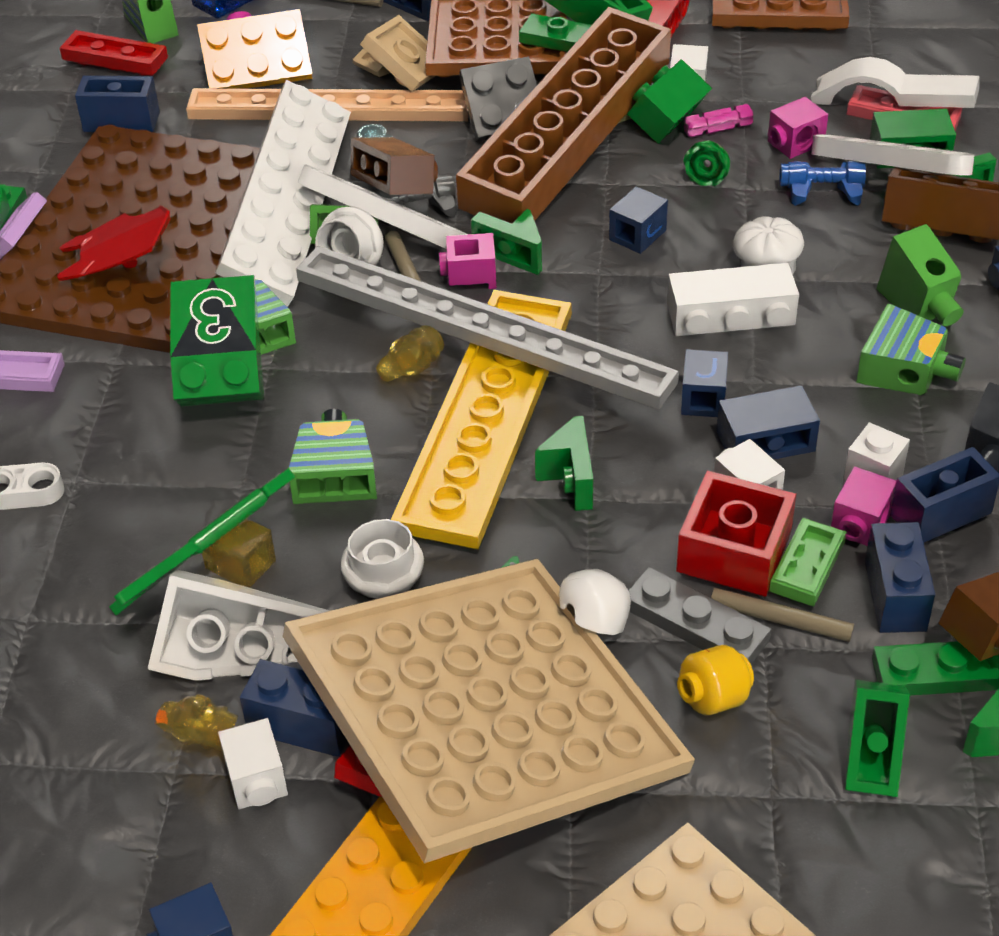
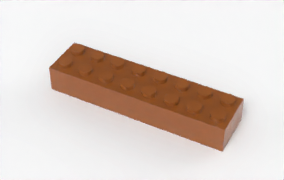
[456,7,671,223]

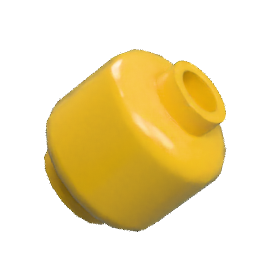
[677,645,754,715]

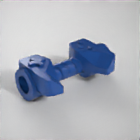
[779,161,866,206]

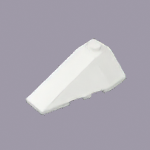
[148,570,329,680]

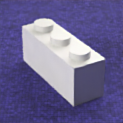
[667,263,799,336]

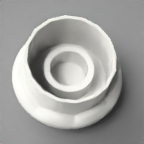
[315,207,384,266]
[733,216,804,275]
[341,519,424,598]

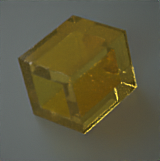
[202,509,276,588]

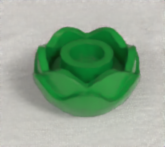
[683,140,730,186]

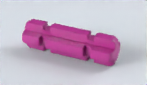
[683,104,753,137]

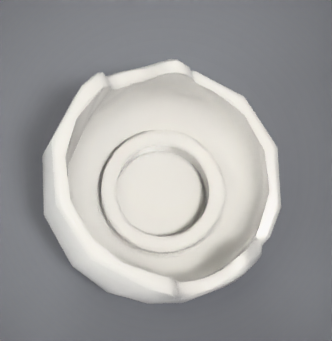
[559,569,631,635]

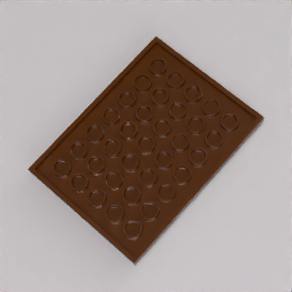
[0,125,260,353]

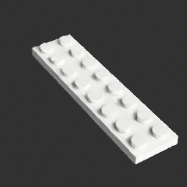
[215,80,351,307]

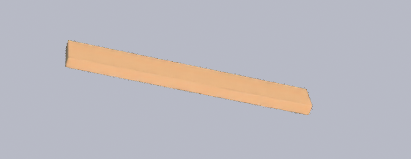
[186,88,469,121]

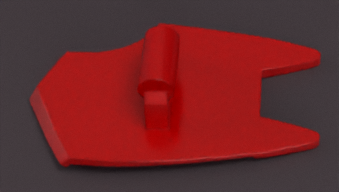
[57,205,171,281]

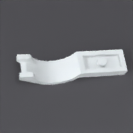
[811,57,979,108]

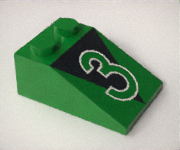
[170,275,264,406]

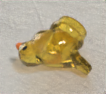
[376,325,444,382]
[155,694,238,753]

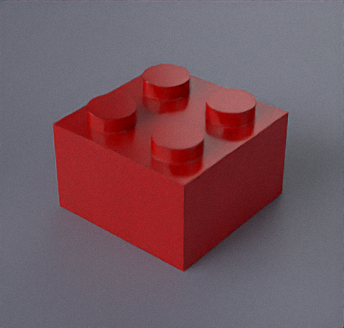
[676,470,797,597]

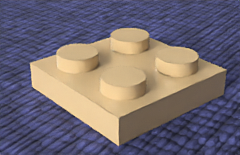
[360,15,436,92]

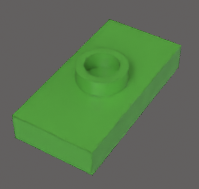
[769,518,846,607]

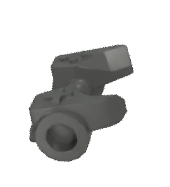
[371,173,456,229]

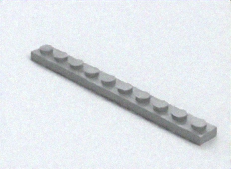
[296,246,679,410]

